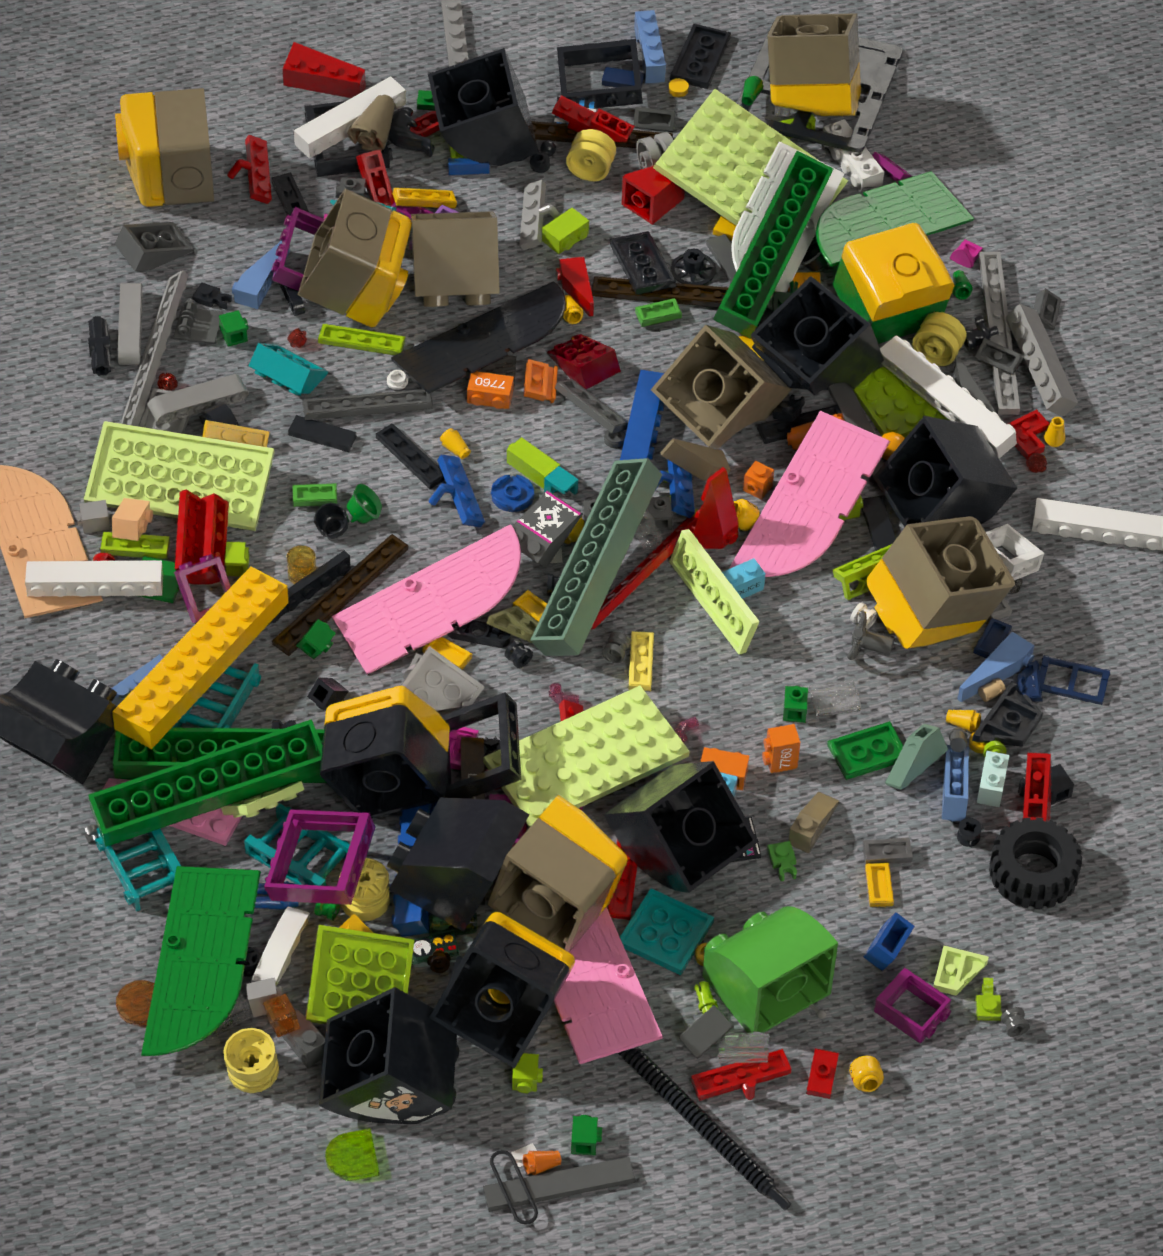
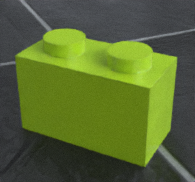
[542,207,589,254]

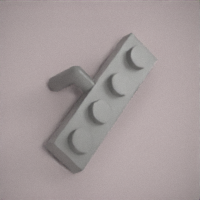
[519,179,561,250]

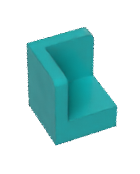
[544,466,579,495]

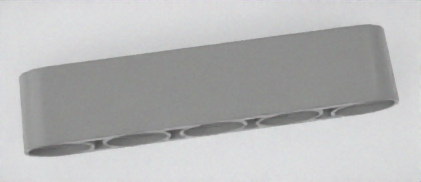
[118,283,143,365]
[147,374,249,424]

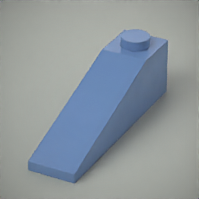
[232,241,290,309]
[957,632,1034,702]
[942,745,969,822]

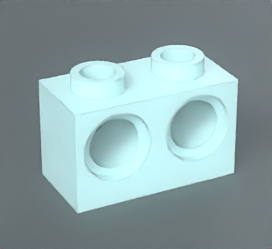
[977,751,1009,807]

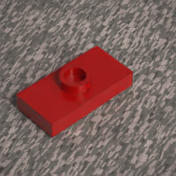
[806,1048,839,1099]

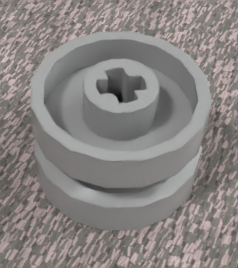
[636,132,674,169]

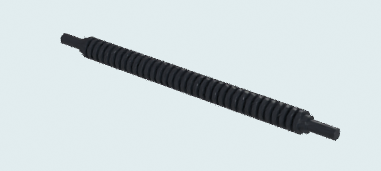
[618,1047,791,1210]

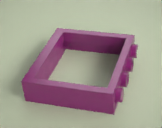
[271,207,325,291]
[264,810,376,905]

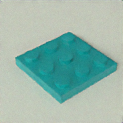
[620,888,714,975]

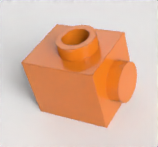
[743,461,774,500]

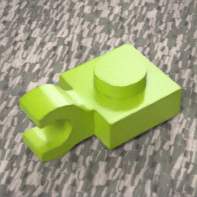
[975,978,1002,1021]

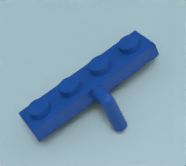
[429,454,485,527]
[655,459,695,519]

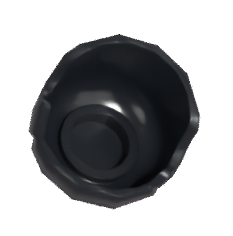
[314,503,349,539]

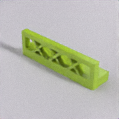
[833,544,892,600]

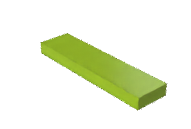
[318,324,405,355]

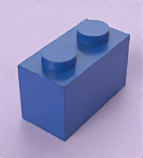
[863,912,915,971]

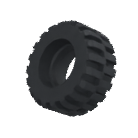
[989,817,1082,909]

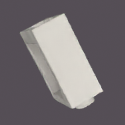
[986,524,1044,580]

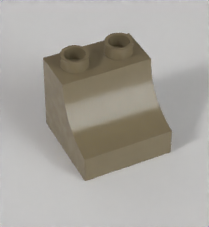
[411,211,500,307]
[651,325,792,449]

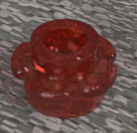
[287,328,307,348]
[157,373,178,391]
[1026,453,1047,473]

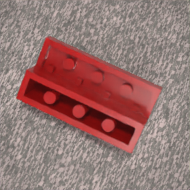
[175,489,229,585]

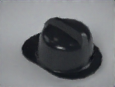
[801,236,829,272]

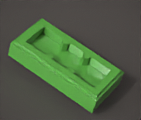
[635,298,682,327]
[293,483,337,507]

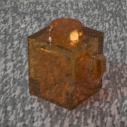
[263,994,300,1038]

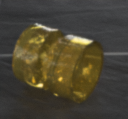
[287,545,316,584]

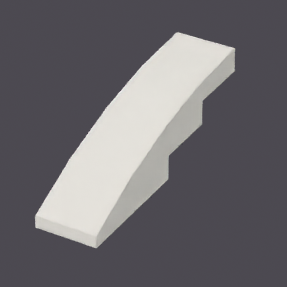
[251,906,310,984]

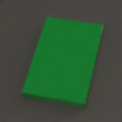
[827,721,904,780]

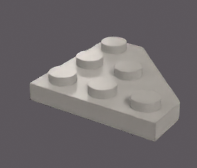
[401,646,484,711]

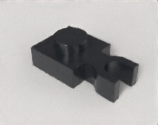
[192,282,232,310]
[773,394,805,422]

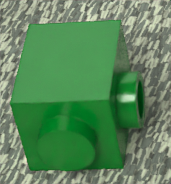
[219,310,249,347]
[296,619,336,659]
[783,686,808,723]
[571,1115,602,1155]

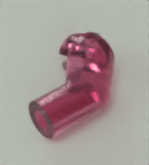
[548,683,579,705]
[674,716,699,742]

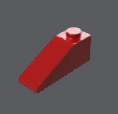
[356,149,395,206]
[556,257,594,317]
[1023,753,1051,822]

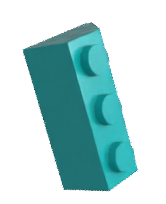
[249,343,329,396]

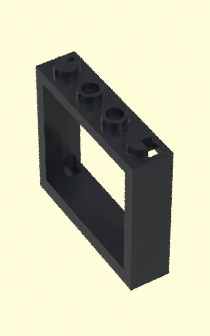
[557,39,643,109]
[304,101,393,177]
[441,692,522,799]

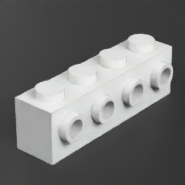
[823,119,884,191]

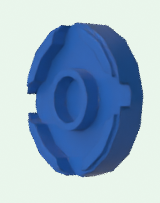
[491,475,535,512]

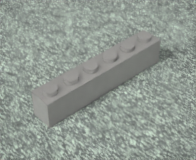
[1006,304,1078,416]

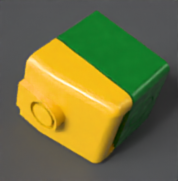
[833,223,954,344]

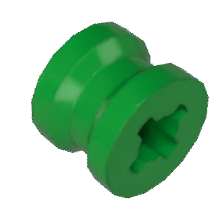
[314,903,341,921]

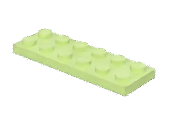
[669,529,759,655]

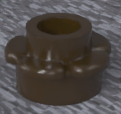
[427,950,451,973]

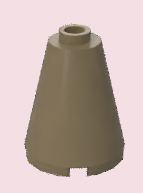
[347,94,395,152]

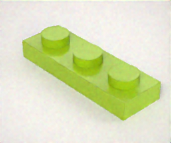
[100,532,170,559]

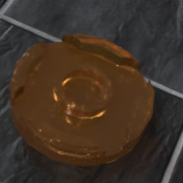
[116,980,155,1026]

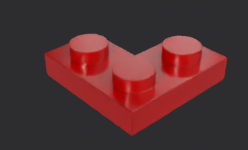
[1008,409,1050,460]

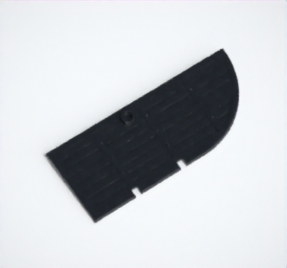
[391,281,566,394]

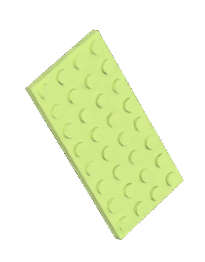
[84,421,275,531]
[483,686,690,828]

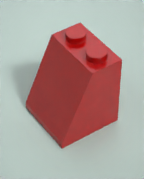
[622,166,685,225]

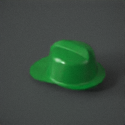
[346,484,382,524]

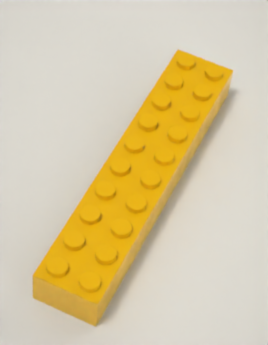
[112,566,288,749]

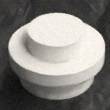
[387,370,408,390]

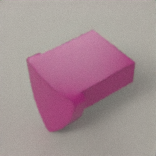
[950,239,983,269]

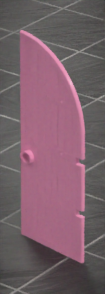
[729,411,890,577]
[332,524,521,675]
[554,907,663,1064]

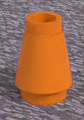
[523,1150,561,1175]

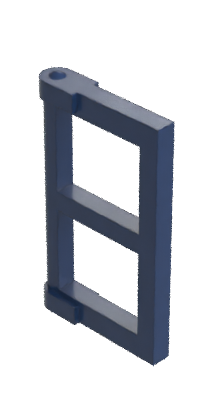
[1040,655,1111,705]

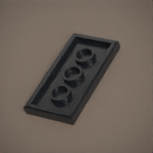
[670,24,731,89]
[610,231,676,295]

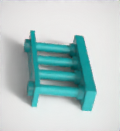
[172,663,261,728]
[244,803,350,886]
[95,828,181,911]

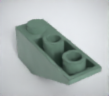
[885,724,948,790]

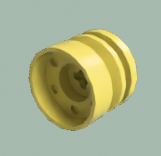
[339,858,390,921]
[223,1028,279,1093]

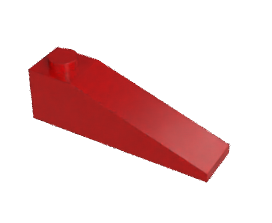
[690,467,739,549]

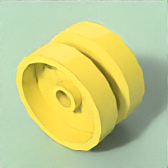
[566,129,616,182]
[912,312,967,366]

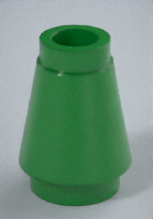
[742,76,764,106]
[952,270,973,300]

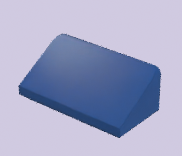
[448,158,490,175]

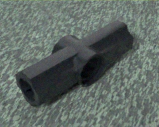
[88,316,111,376]

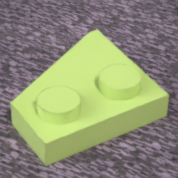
[933,946,989,996]

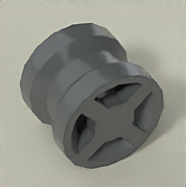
[1001,1007,1030,1037]

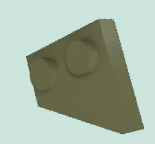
[487,605,538,643]

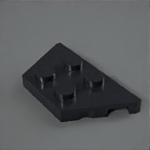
[972,681,1043,747]

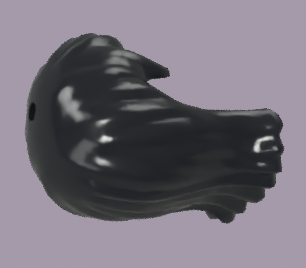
[388,107,435,157]

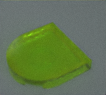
[325,1128,380,1181]

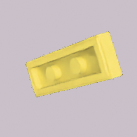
[628,631,654,691]

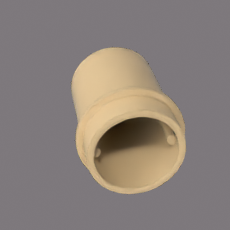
[978,678,1006,702]

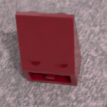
[547,334,621,390]

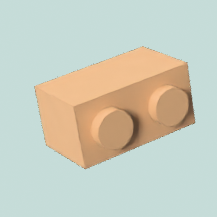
[112,498,153,541]

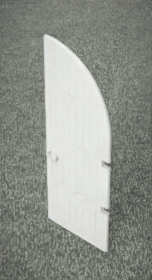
[732,142,845,310]

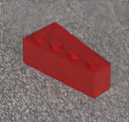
[283,42,366,98]

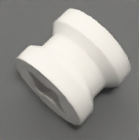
[850,602,878,630]

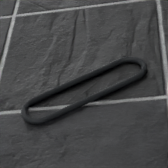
[490,1150,538,1225]

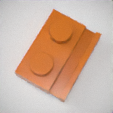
[524,359,558,403]

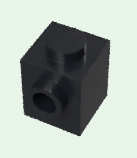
[307,678,349,711]

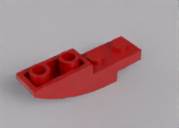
[552,95,635,142]

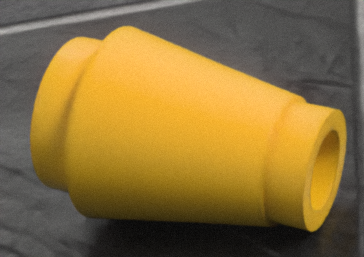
[563,295,583,324]
[1044,417,1066,447]
[440,428,471,460]
[946,709,981,732]

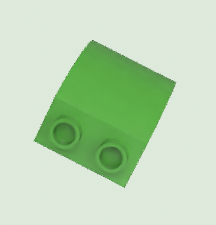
[702,906,838,1039]

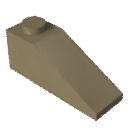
[660,439,731,481]
[789,792,839,853]

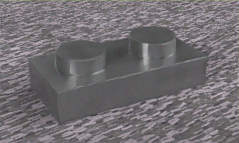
[862,838,913,864]

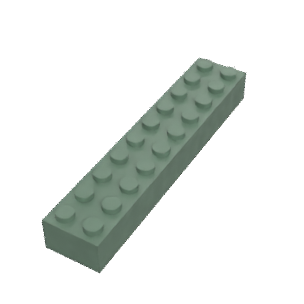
[530,458,662,656]

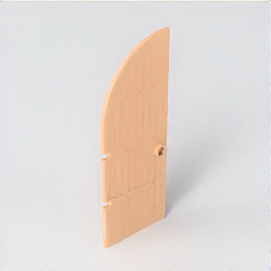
[0,465,103,618]

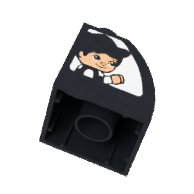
[319,987,460,1125]

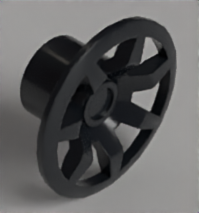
[671,248,716,285]

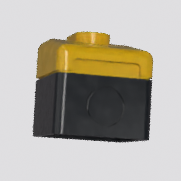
[320,686,450,818]
[429,912,575,1068]

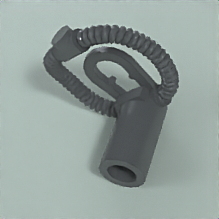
[847,610,894,660]

